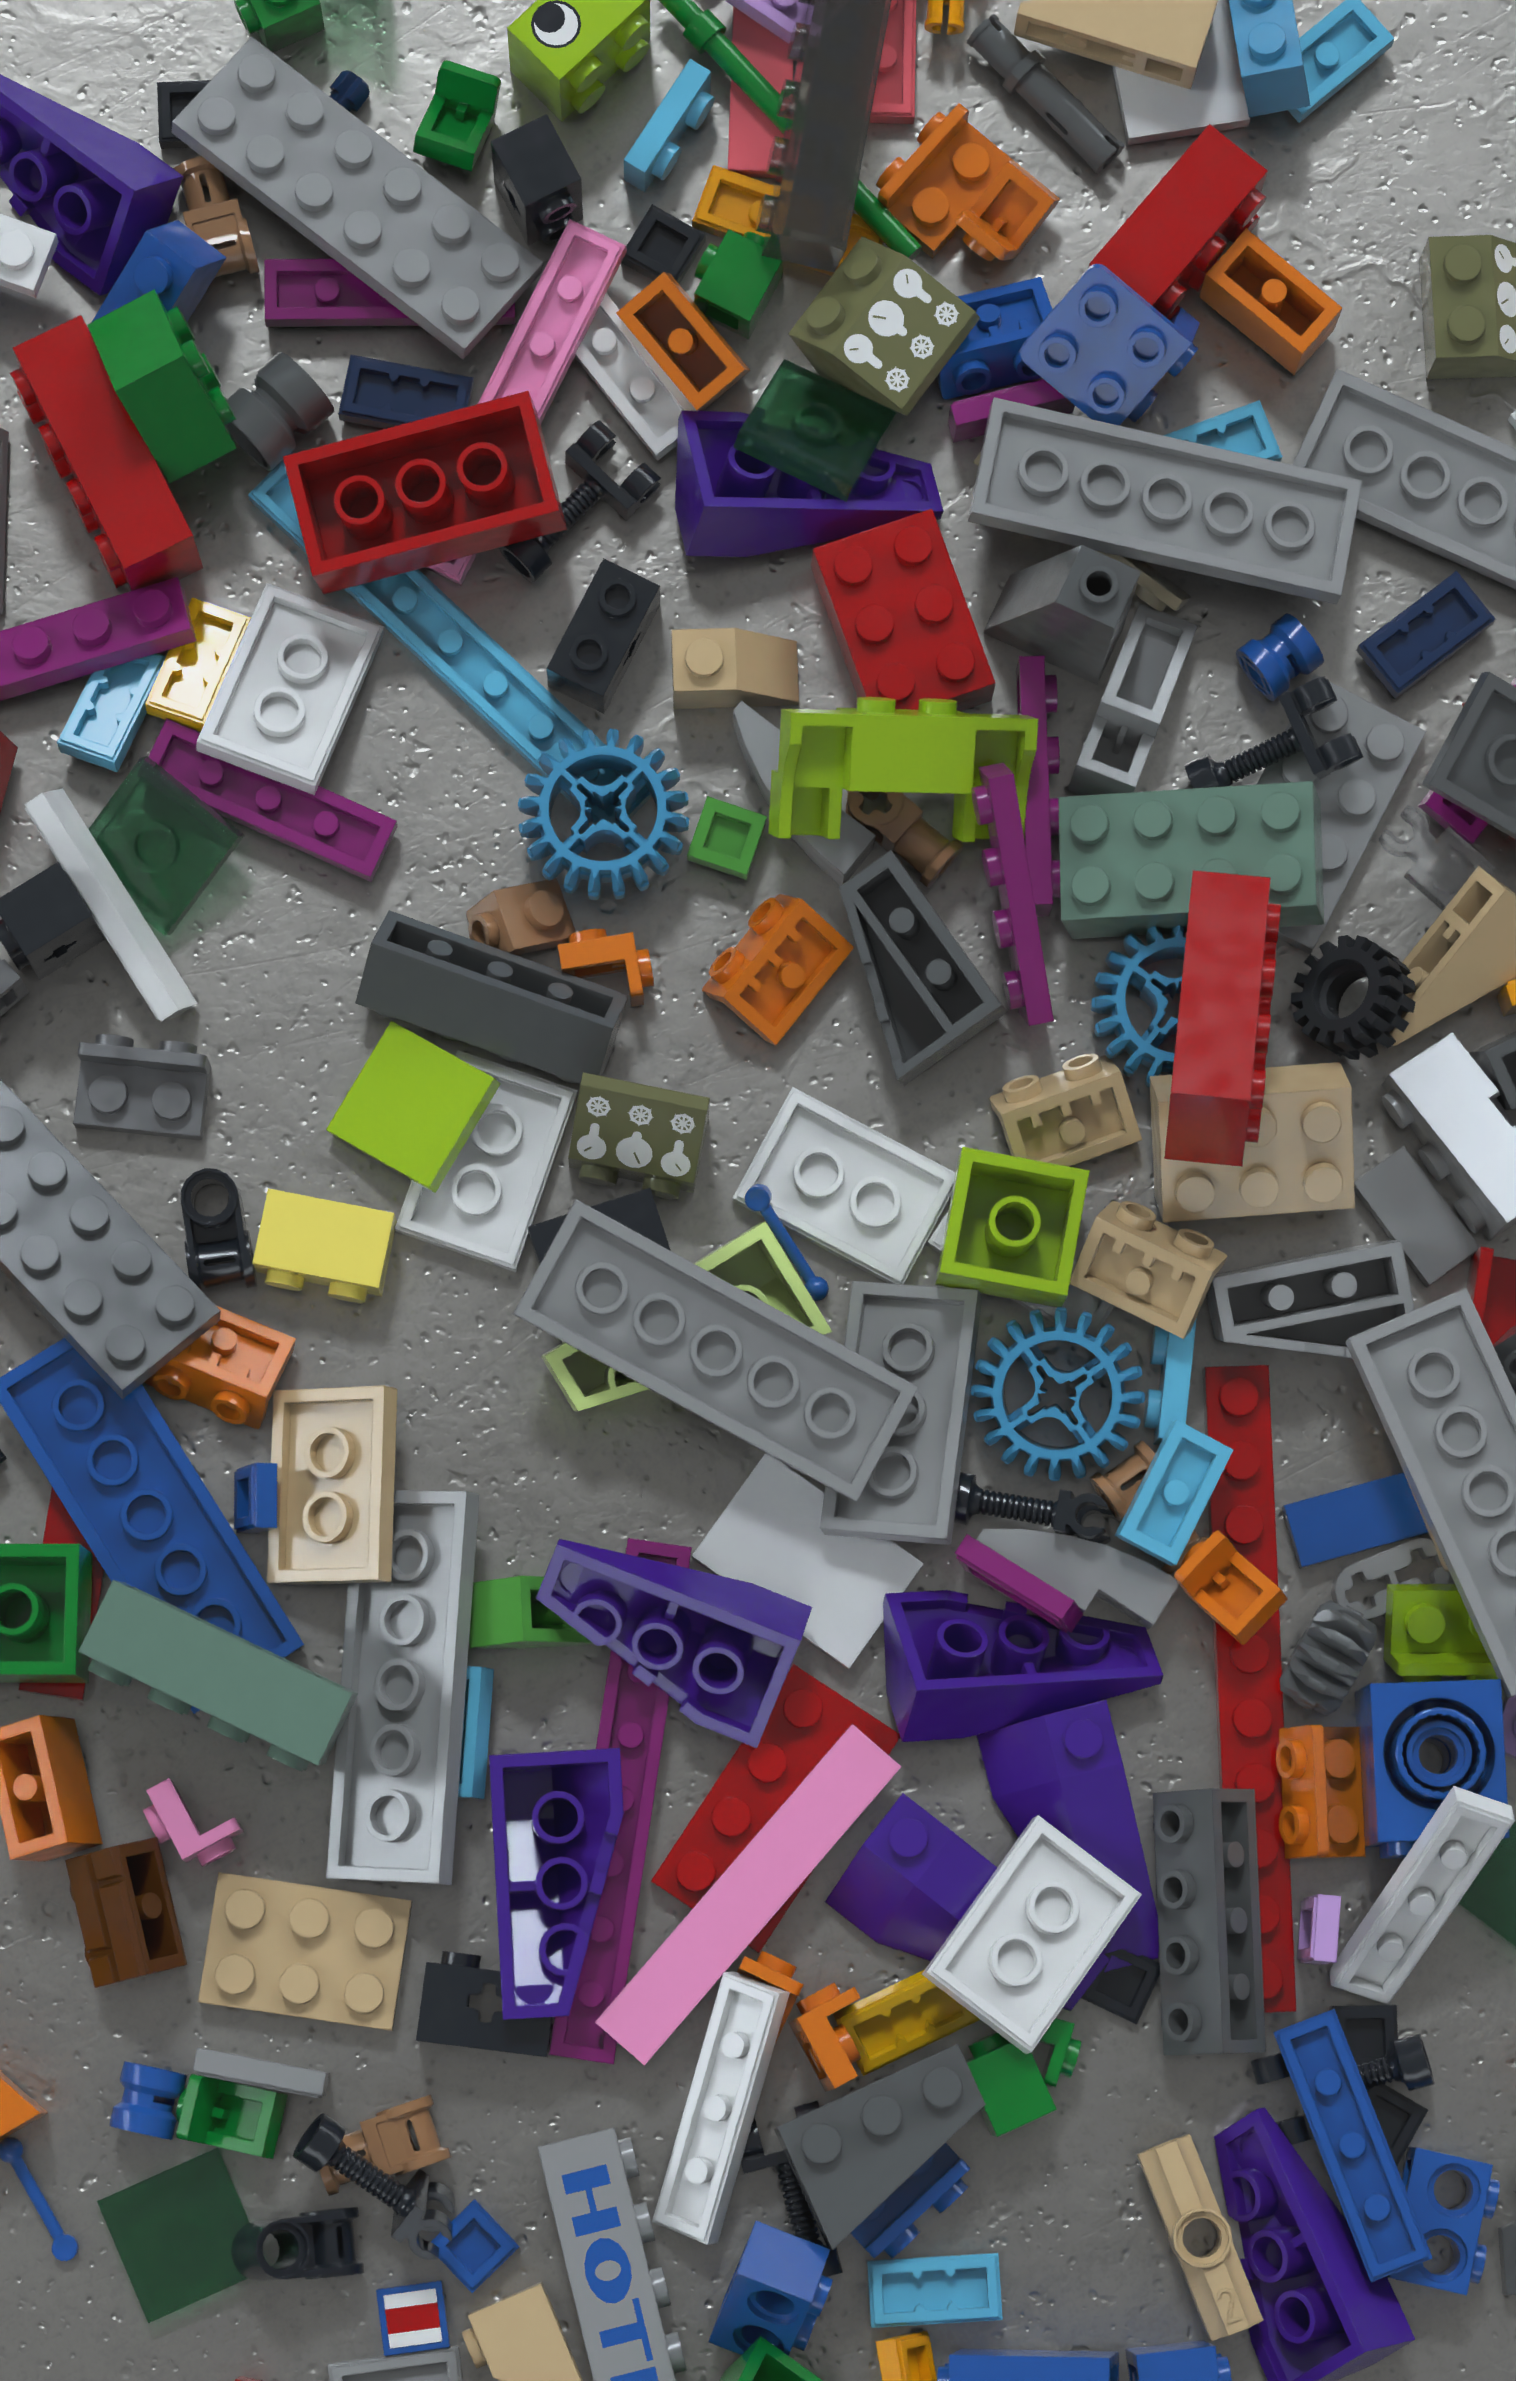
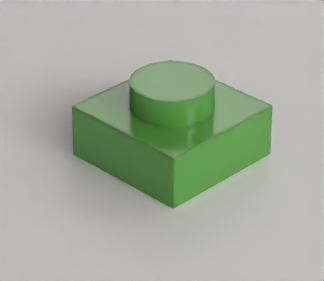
[687,796,767,880]

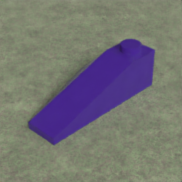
[0,74,183,296]
[675,410,944,557]
[536,1539,812,1748]
[883,1590,1164,1742]
[976,1700,1159,1972]
[489,1748,624,2020]
[825,1793,1110,2012]
[1214,2107,1415,2381]

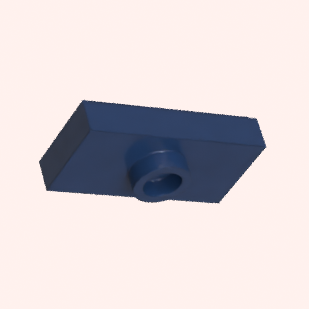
[338,355,474,429]
[1356,571,1496,699]

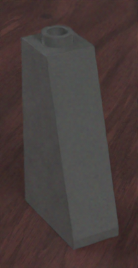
[983,545,1141,684]

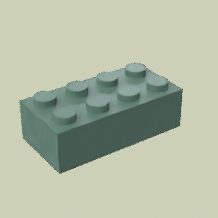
[1058,781,1324,939]
[78,1580,358,1772]

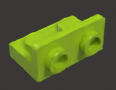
[1383,1584,1498,1682]

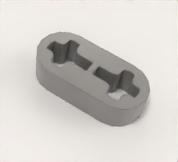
[1331,1538,1451,1620]

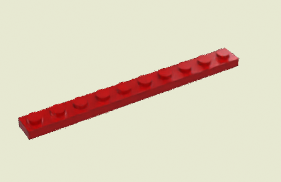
[1203,1365,1296,2013]

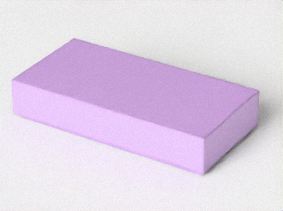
[1297,1894,1341,1965]

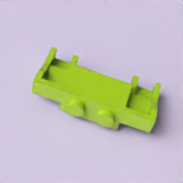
[768,697,1038,842]

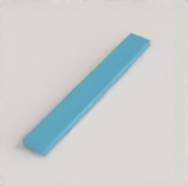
[248,452,652,827]

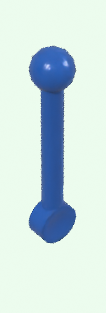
[745,1184,829,1301]
[0,2137,79,2261]

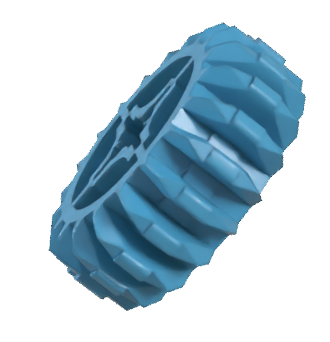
[518,729,689,900]
[1090,925,1186,1087]
[971,1307,1145,1481]

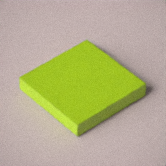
[326,1021,501,1193]

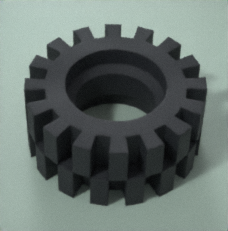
[1291,935,1416,1060]

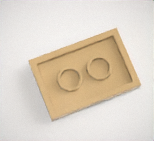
[267,1385,397,1585]
[198,1872,413,2031]

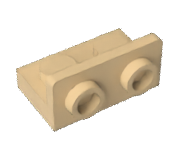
[989,1054,1142,1167]
[1070,1201,1227,1339]

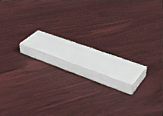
[24,788,198,1021]
[1329,1786,1515,2005]
[652,1971,790,2245]

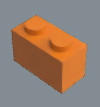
[1199,228,1342,375]
[616,272,751,411]
[0,1715,103,1862]

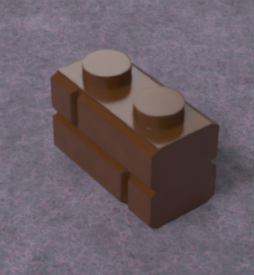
[65,1837,187,1988]

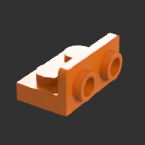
[876,103,1013,259]
[702,894,854,1045]
[144,1306,296,1429]
[1276,1725,1366,1859]
[788,1982,861,2092]

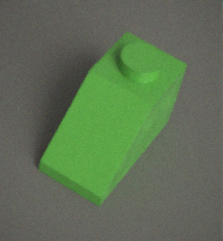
[469,1576,595,1649]

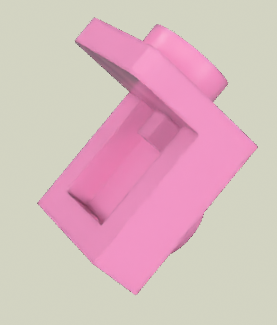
[143,1778,244,1867]

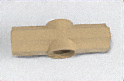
[1136,2134,1264,2341]

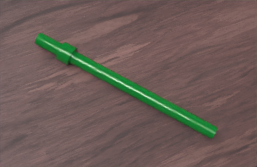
[658,0,923,260]

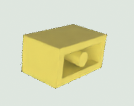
[252,1188,397,1303]

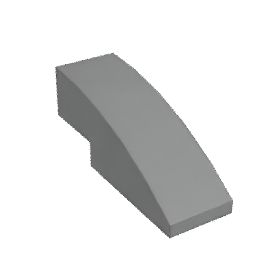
[1067,603,1198,796]
[733,701,875,886]
[976,1529,1179,1630]

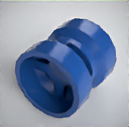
[1236,613,1324,701]
[109,2061,188,2140]

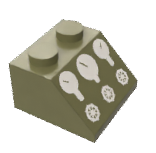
[1419,235,1516,380]
[788,237,980,416]
[568,1072,710,1199]

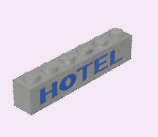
[538,2127,687,2381]

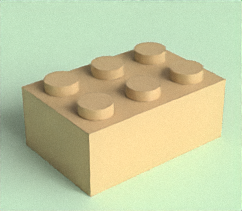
[1150,1062,1355,1223]

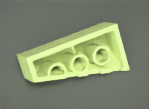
[541,1221,832,1411]

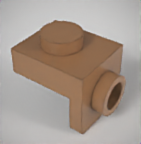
[466,878,576,955]

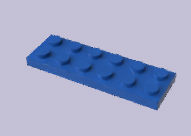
[0,1338,305,1714]

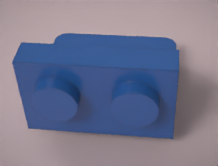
[1020,264,1200,426]

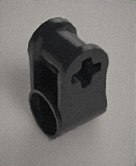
[181,1168,257,1293]
[231,2207,364,2281]

